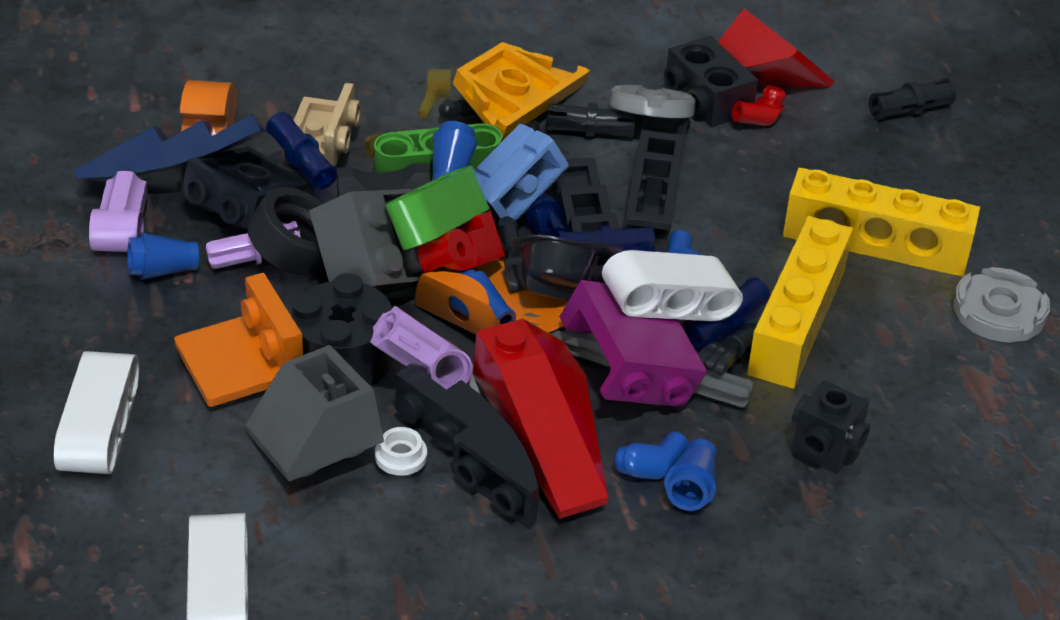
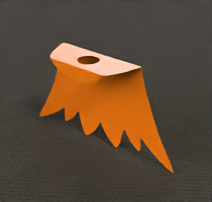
[415,258,569,335]

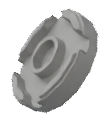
[609,85,695,118]
[953,267,1050,343]

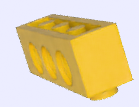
[783,167,980,277]

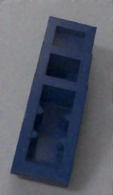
[73,114,266,180]

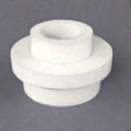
[375,427,427,475]

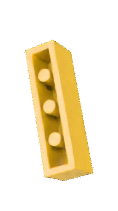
[747,216,853,389]

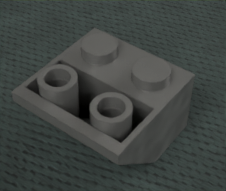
[309,189,424,295]
[246,345,384,482]

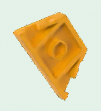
[453,42,590,140]

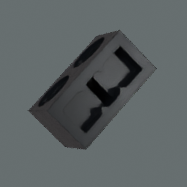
[664,36,758,128]

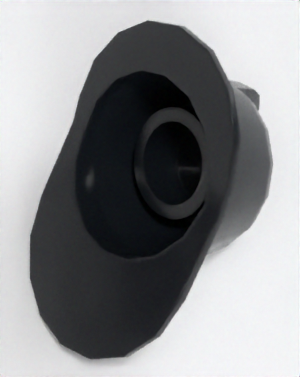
[510,235,624,300]

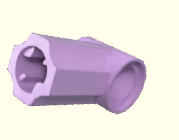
[89,171,148,252]
[370,306,473,389]

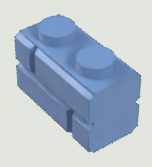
[474,123,569,225]

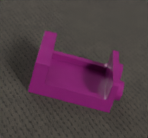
[559,280,707,407]

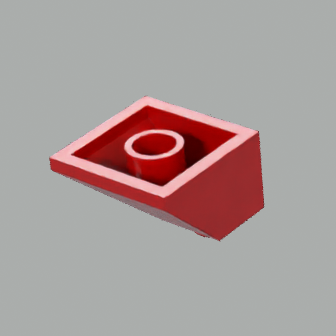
[718,9,835,88]

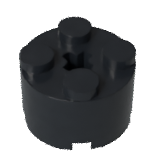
[292,273,392,386]

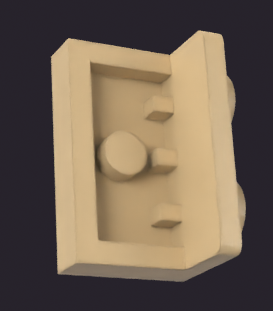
[281,83,361,170]

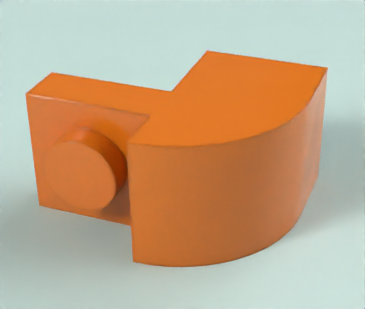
[179,80,238,166]

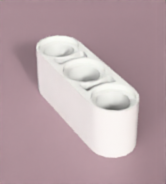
[602,250,743,321]
[54,351,139,474]
[187,513,248,620]

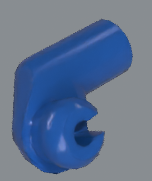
[614,431,689,480]

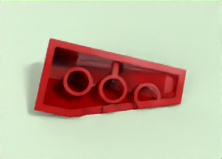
[473,319,608,519]

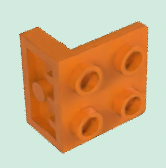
[174,272,303,407]

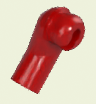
[732,85,786,126]

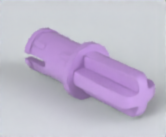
[206,221,301,269]

